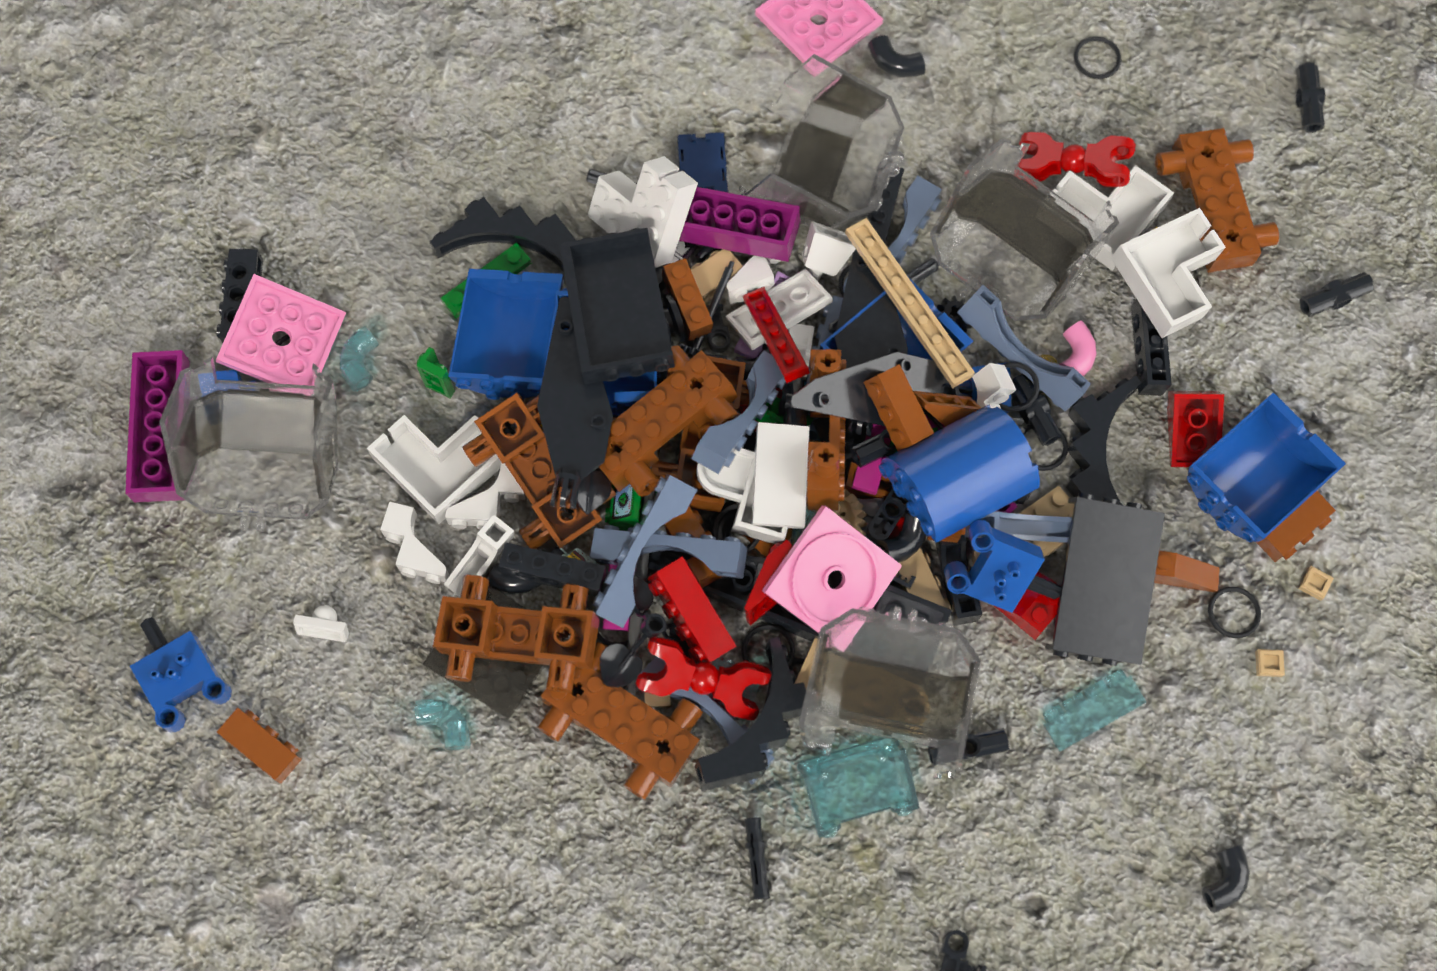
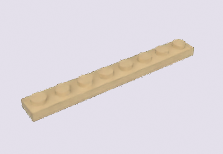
[845,218,975,388]

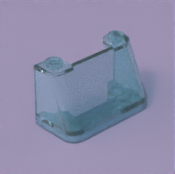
[797,737,920,838]

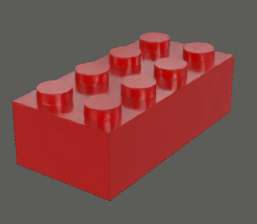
[648,557,736,663]

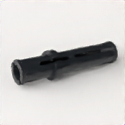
[744,817,770,900]

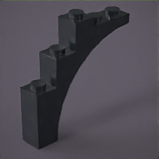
[429,197,576,272]
[1066,376,1142,505]
[694,637,813,792]

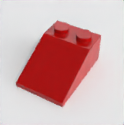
[1167,391,1224,467]
[745,540,793,626]
[993,572,1060,640]

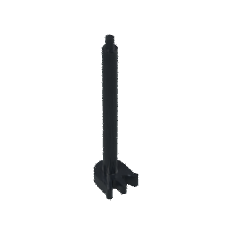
[678,261,734,358]

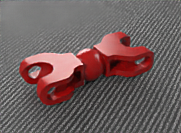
[1013,132,1136,187]
[635,637,772,720]

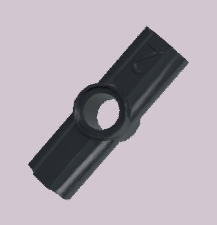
[1295,62,1325,133]
[1299,272,1374,317]
[1012,374,1062,446]
[778,377,808,426]
[850,428,897,468]
[927,728,1010,767]

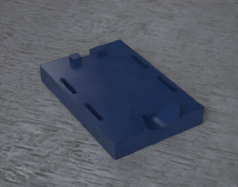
[677,132,728,193]

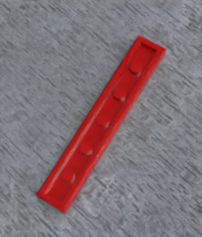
[742,287,810,383]

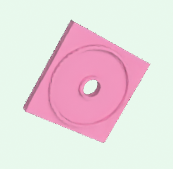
[755,0,883,75]
[216,274,346,400]
[762,505,902,650]

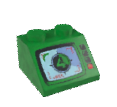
[605,484,642,531]

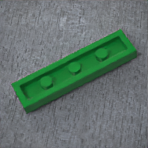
[440,243,532,319]

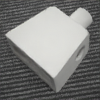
[802,221,856,281]

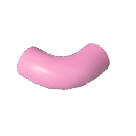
[1059,320,1097,377]

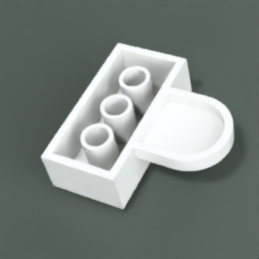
[697,445,788,544]

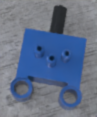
[944,520,1061,613]
[130,617,232,732]

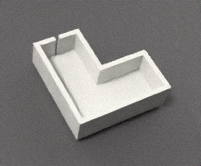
[587,156,698,268]
[1037,165,1174,271]
[1111,208,1226,338]
[367,415,502,524]

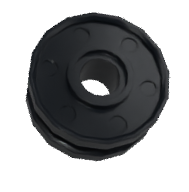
[663,293,686,345]

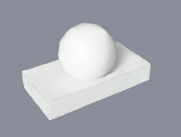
[293,605,349,642]

